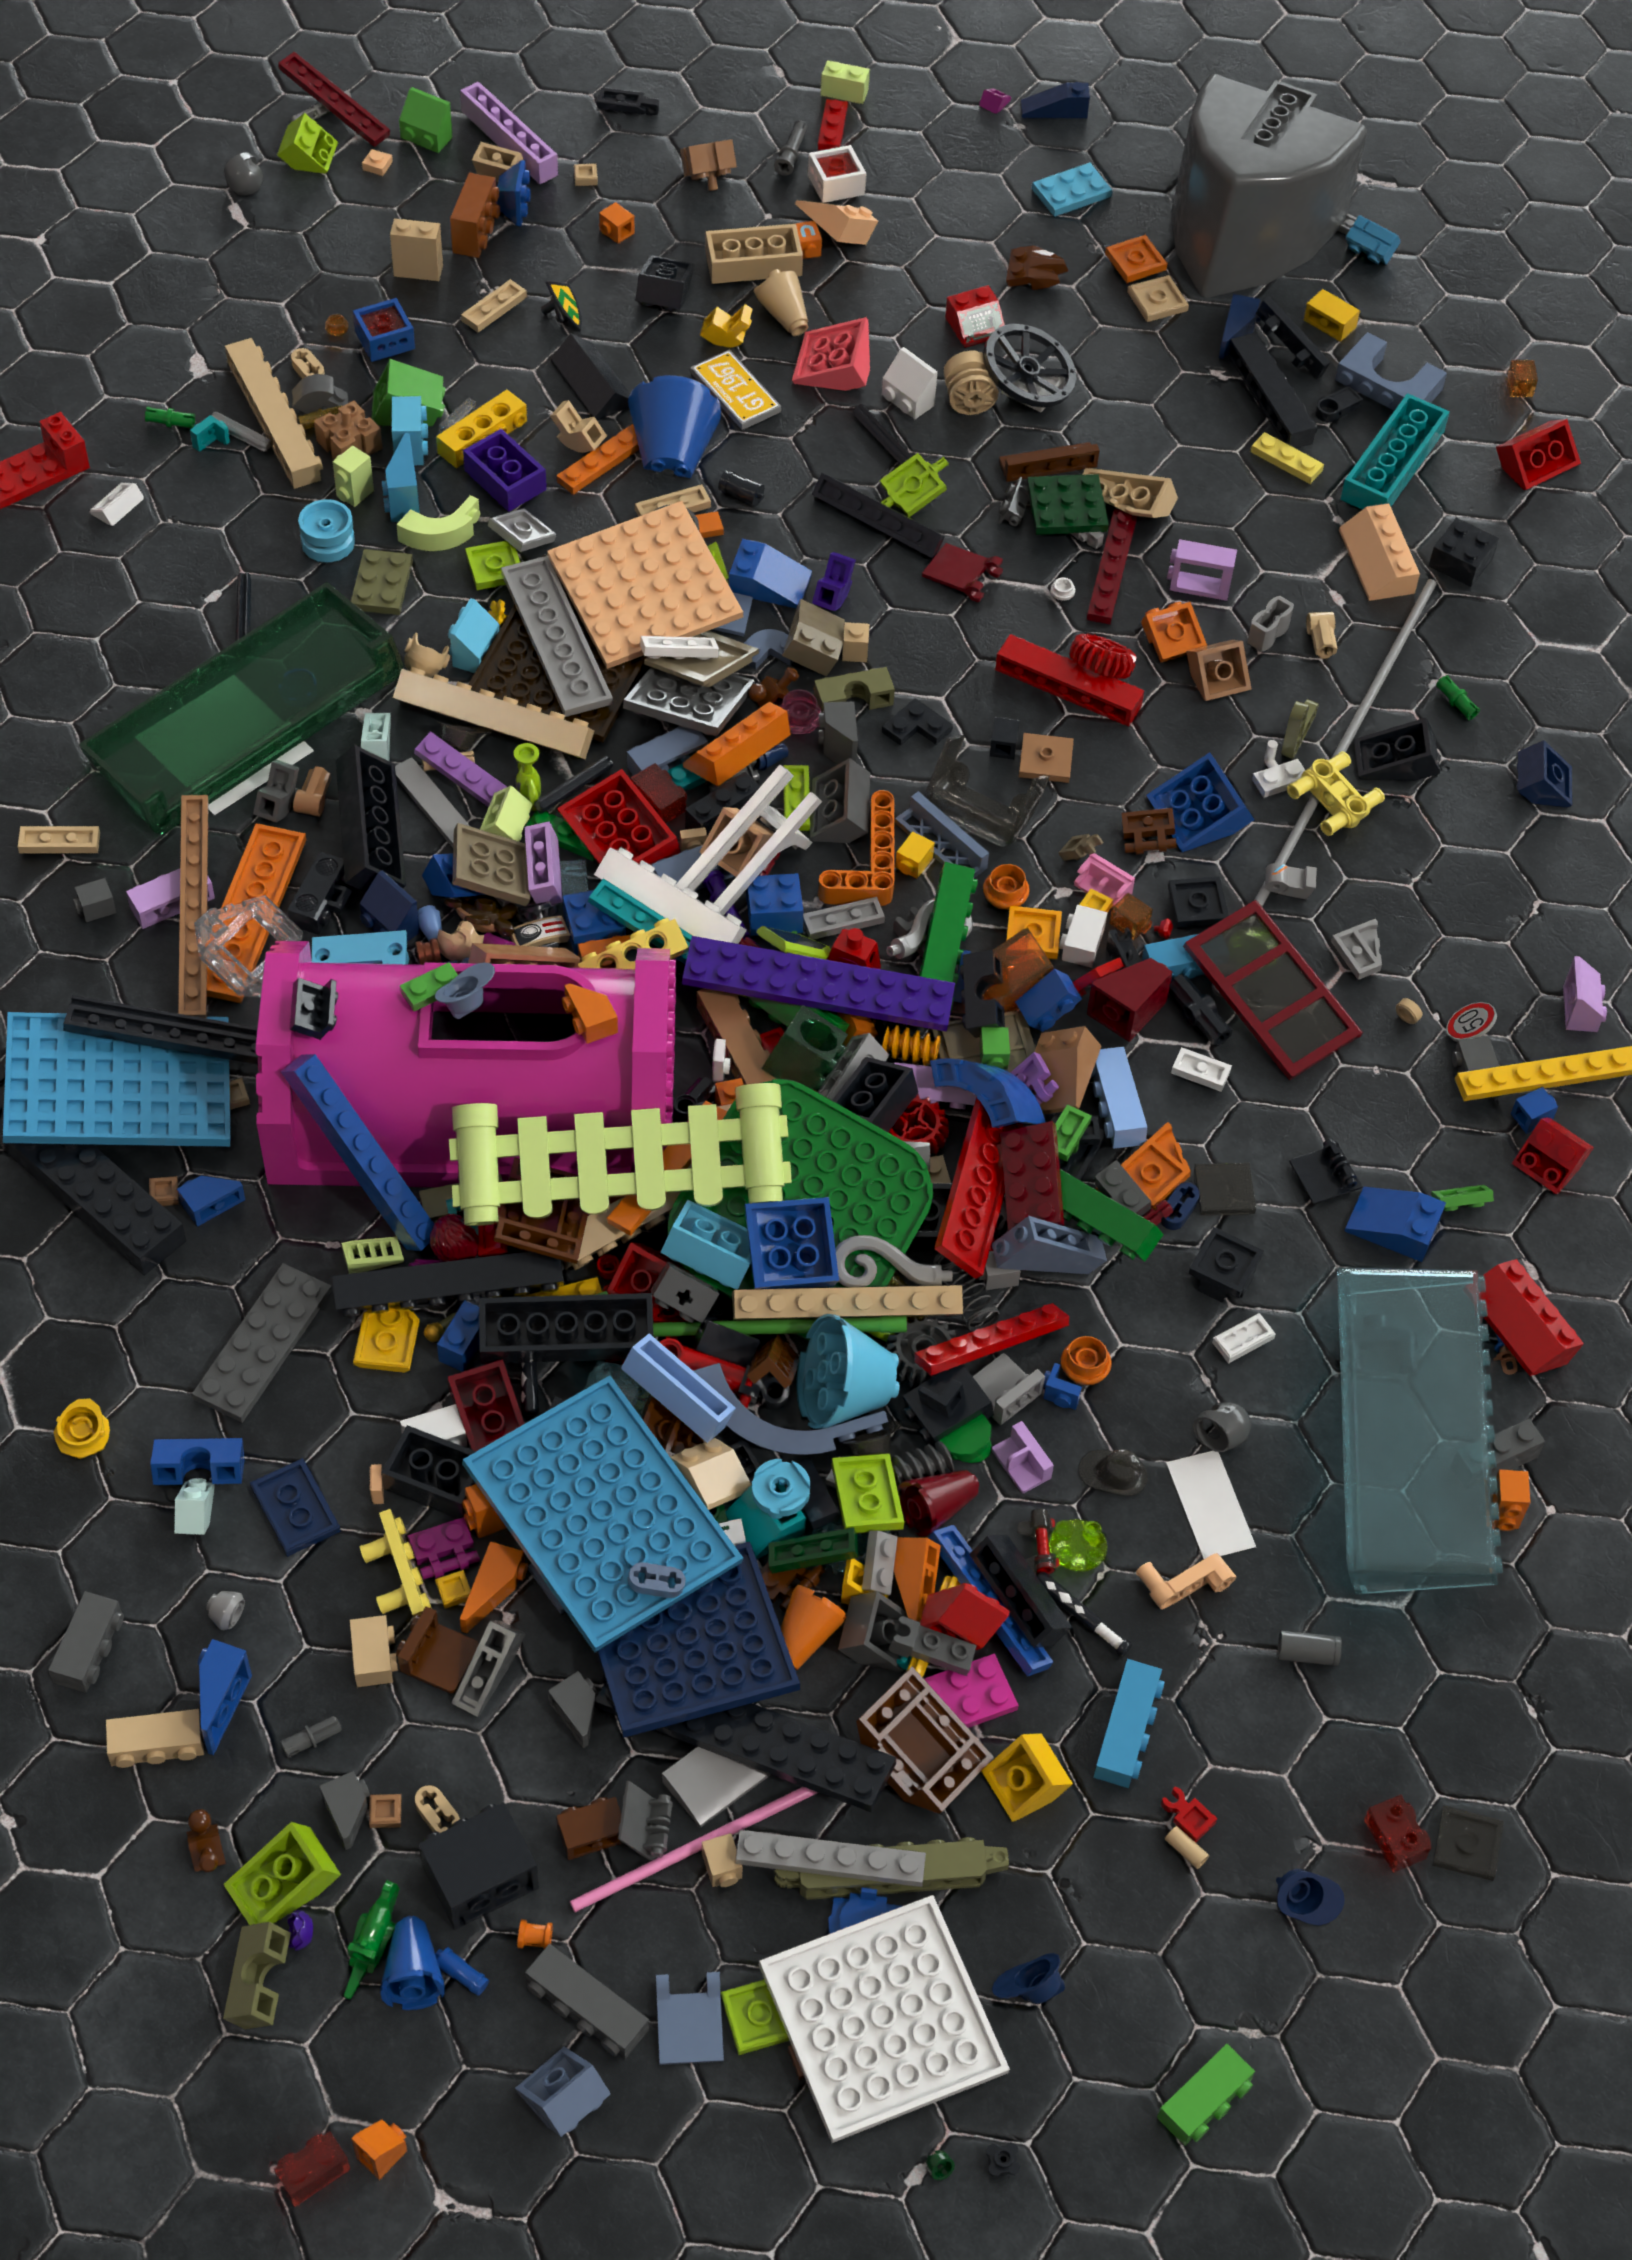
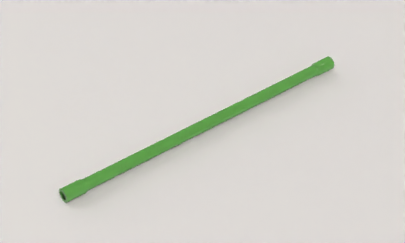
[653,1315,907,1337]

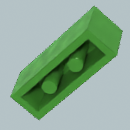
[1157,2044,1255,2146]

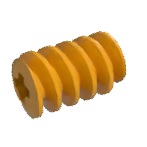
[882,1025,941,1066]

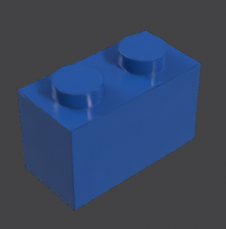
[1015,969,1082,1032]
[437,1300,480,1372]

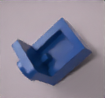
[1043,1363,1082,1410]

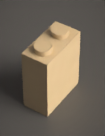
[390,219,443,281]

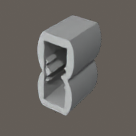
[1247,596,1294,652]

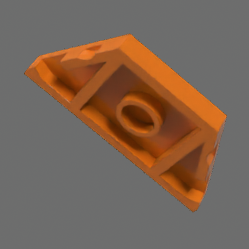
[1095,1122,1191,1210]

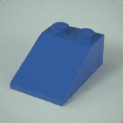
[729,539,812,608]
[1344,1187,1446,1262]
[198,1639,252,1755]

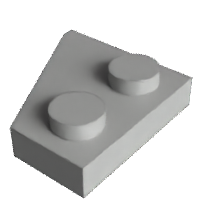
[1331,918,1382,980]

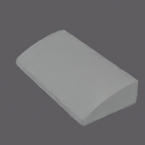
[662,1703,771,1828]

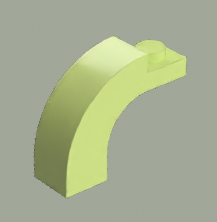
[397,495,480,551]

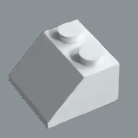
[882,347,937,419]

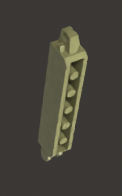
[774,1837,1009,1900]

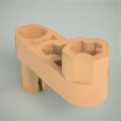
[1136,1553,1236,1610]

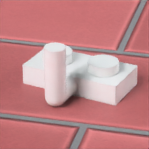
[1252,740,1305,798]

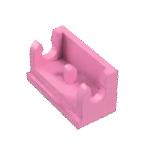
[1074,853,1135,911]

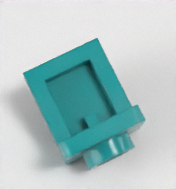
[190,415,230,452]

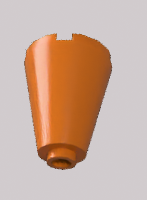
[781,1585,847,1670]

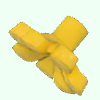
[488,599,508,625]

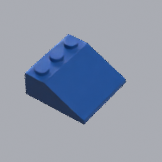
[1146,752,1254,852]
[744,1197,839,1289]

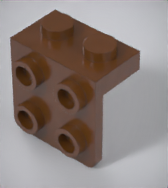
[396,1606,479,1693]

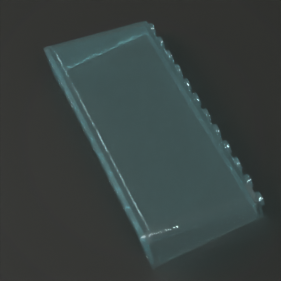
[1338,1268,1503,1594]

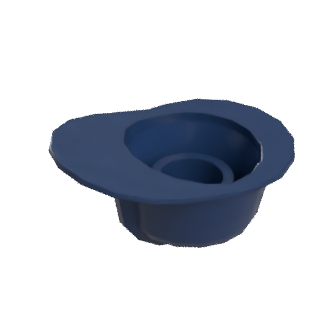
[1276,1869,1345,1925]
[992,1953,1065,2004]

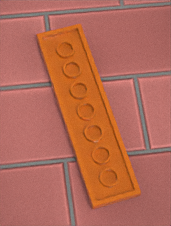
[207,823,306,1003]

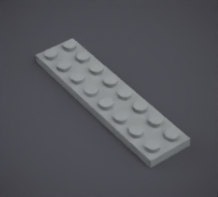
[501,556,613,717]

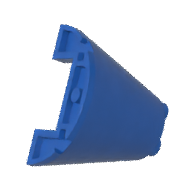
[628,376,721,478]

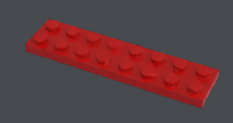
[934,1097,1023,1279]

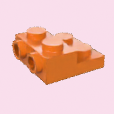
[1141,602,1207,663]

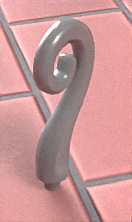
[886,898,973,959]
[835,1235,953,1288]

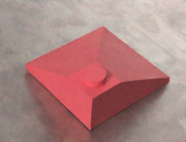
[792,317,870,391]

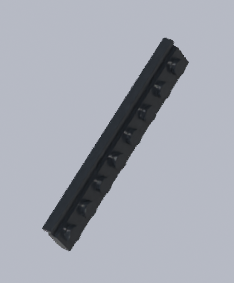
[63,995,258,1065]

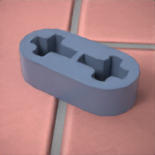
[628,1563,686,1598]

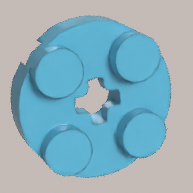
[752,1459,810,1519]

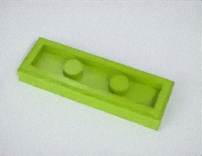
[783,765,810,831]

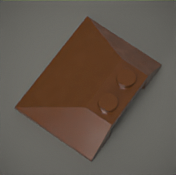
[493,1157,588,1264]
[856,1666,994,1814]

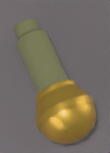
[424,1312,457,1342]

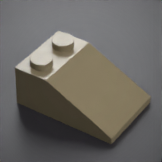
[782,599,845,676]

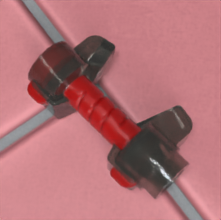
[1017,1509,1060,1574]

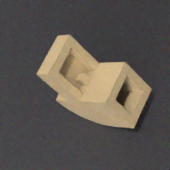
[550,400,607,453]

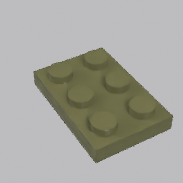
[350,549,413,615]

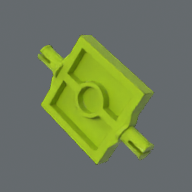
[879,453,949,517]

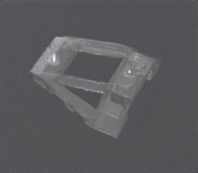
[194,895,303,998]

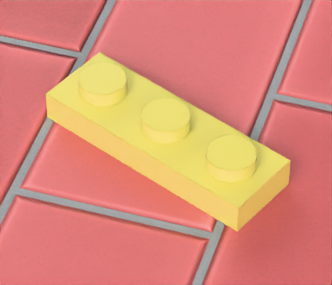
[1251,432,1324,484]

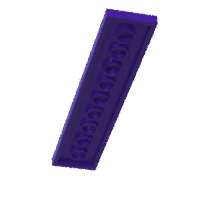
[682,936,955,1032]

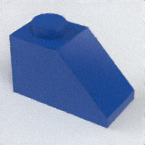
[177,1175,245,1227]

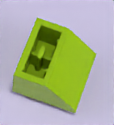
[277,113,338,174]

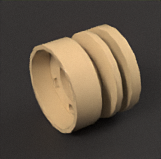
[944,351,998,415]

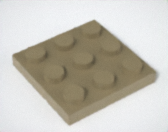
[453,823,530,906]

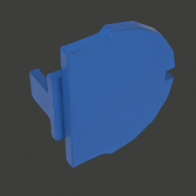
[828,1888,902,1934]

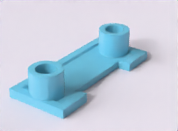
[312,930,409,964]

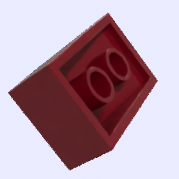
[447,1359,524,1452]

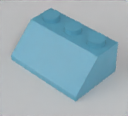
[660,1200,751,1290]

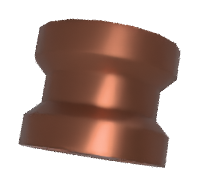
[415,938,441,965]

